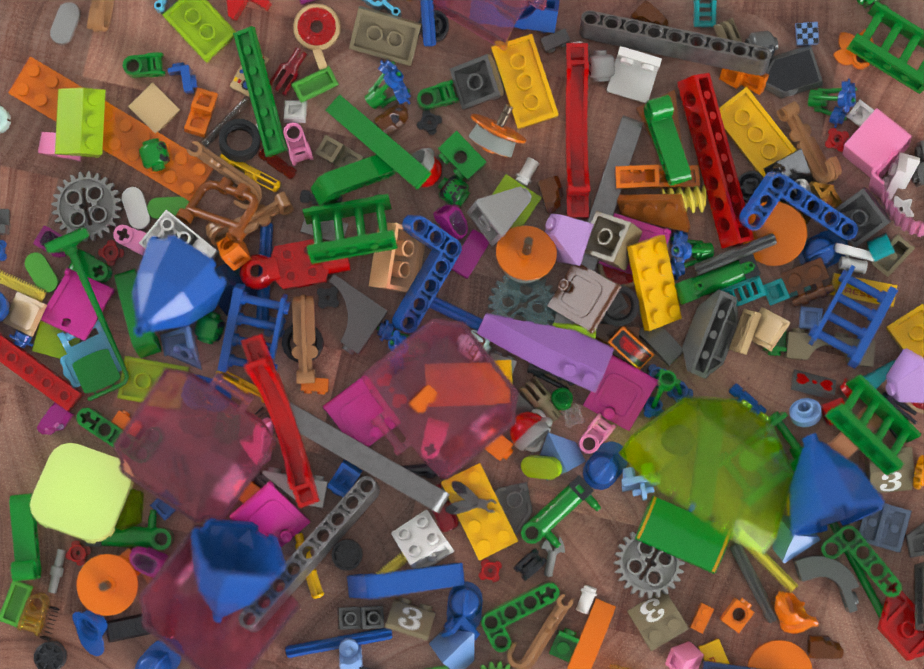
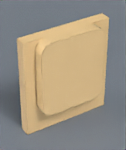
[128,82,180,134]
[3,291,47,337]
[752,307,791,351]

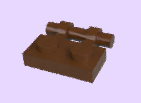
[780,257,835,307]

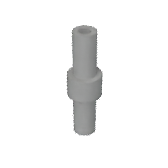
[48,549,66,593]

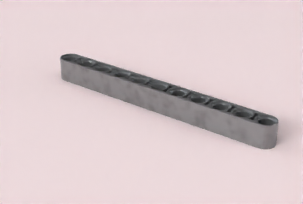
[553,115,643,324]

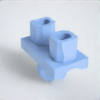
[621,463,661,501]
[339,639,362,669]

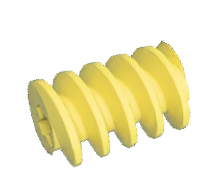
[660,185,706,213]

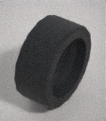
[219,119,260,162]
[602,285,639,326]
[282,324,324,363]

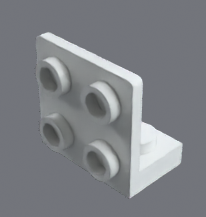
[607,46,662,103]
[391,510,454,569]

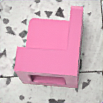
[665,641,704,669]

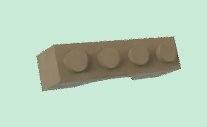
[783,328,876,367]

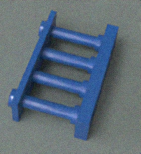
[808,265,898,369]
[217,283,290,373]

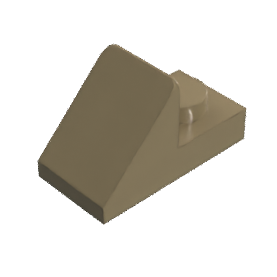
[871,233,916,277]

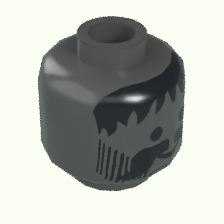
[745,31,778,58]

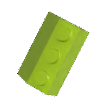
[55,88,106,158]

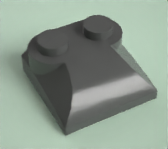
[450,54,504,110]
[829,187,891,247]

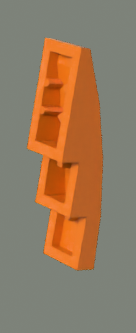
[615,165,700,189]
[567,598,616,669]

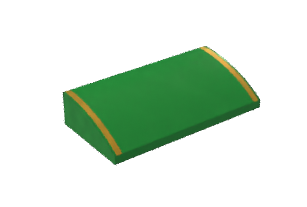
[635,496,733,574]

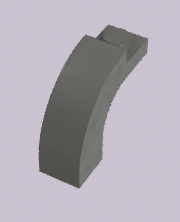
[793,555,859,613]

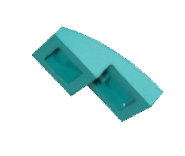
[867,232,895,262]
[763,278,812,306]

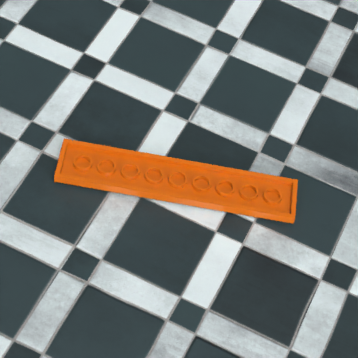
[8,56,214,201]

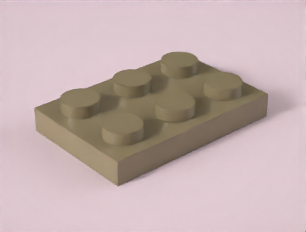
[349,6,422,66]

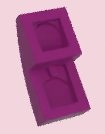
[451,229,490,279]

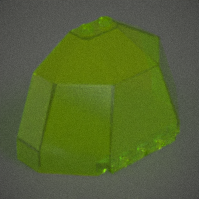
[619,395,794,555]

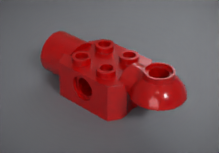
[240,239,351,291]

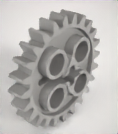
[51,171,123,242]
[613,532,685,599]

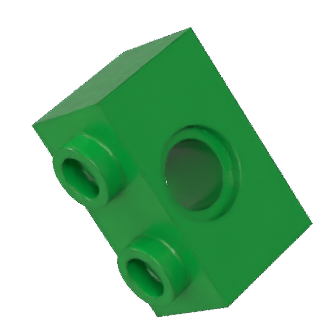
[438,131,487,182]

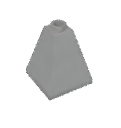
[467,186,532,247]

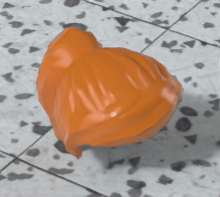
[774,591,819,634]

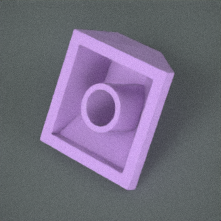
[545,214,594,266]
[885,348,924,403]

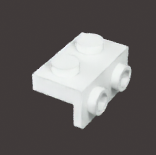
[883,152,920,200]

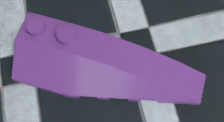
[477,313,614,393]

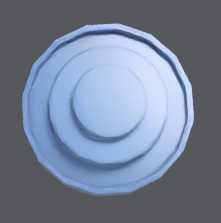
[789,398,822,427]

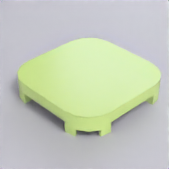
[30,443,134,544]

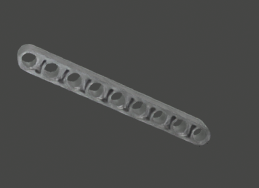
[579,11,771,75]
[289,402,450,513]
[239,476,380,632]

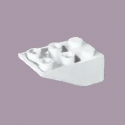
[139,210,219,260]

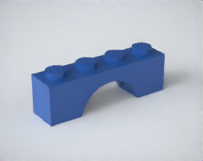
[469,0,560,33]

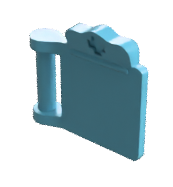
[57,319,122,387]

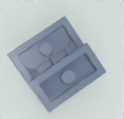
[859,503,912,553]

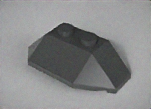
[682,290,739,379]

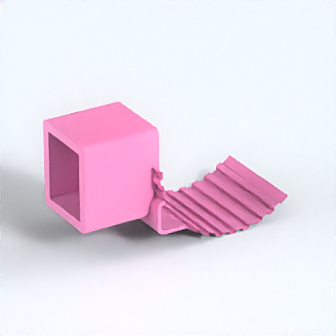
[842,108,924,237]

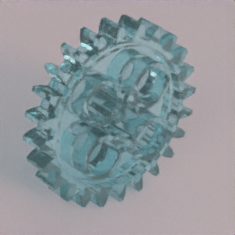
[488,275,557,326]

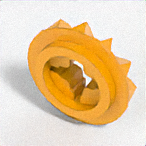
[913,455,924,490]

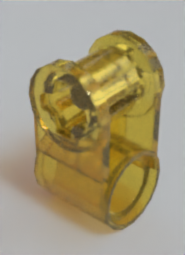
[17,592,50,637]

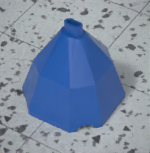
[132,235,227,337]
[790,433,884,537]
[191,518,286,623]

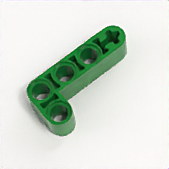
[644,95,692,186]
[311,155,397,206]
[114,268,162,358]
[76,408,165,464]
[9,493,41,582]
[821,525,902,597]
[481,581,560,652]

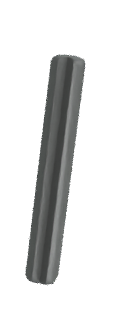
[694,233,777,275]
[730,543,778,623]

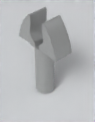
[541,537,565,577]

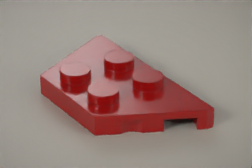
[877,583,924,661]

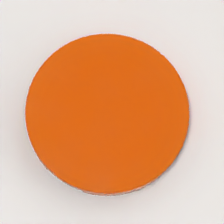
[743,201,808,266]
[747,640,812,669]

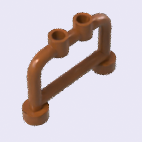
[175,177,258,243]

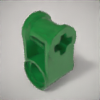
[122,52,166,78]
[417,80,460,111]
[68,248,113,283]

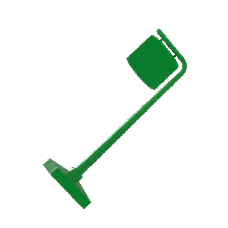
[44,227,129,401]

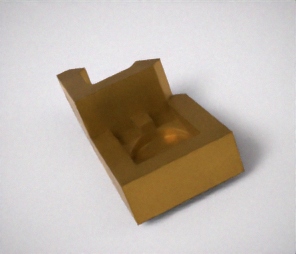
[809,182,843,215]

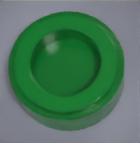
[551,388,573,411]

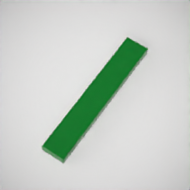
[233,26,288,157]
[326,94,432,190]

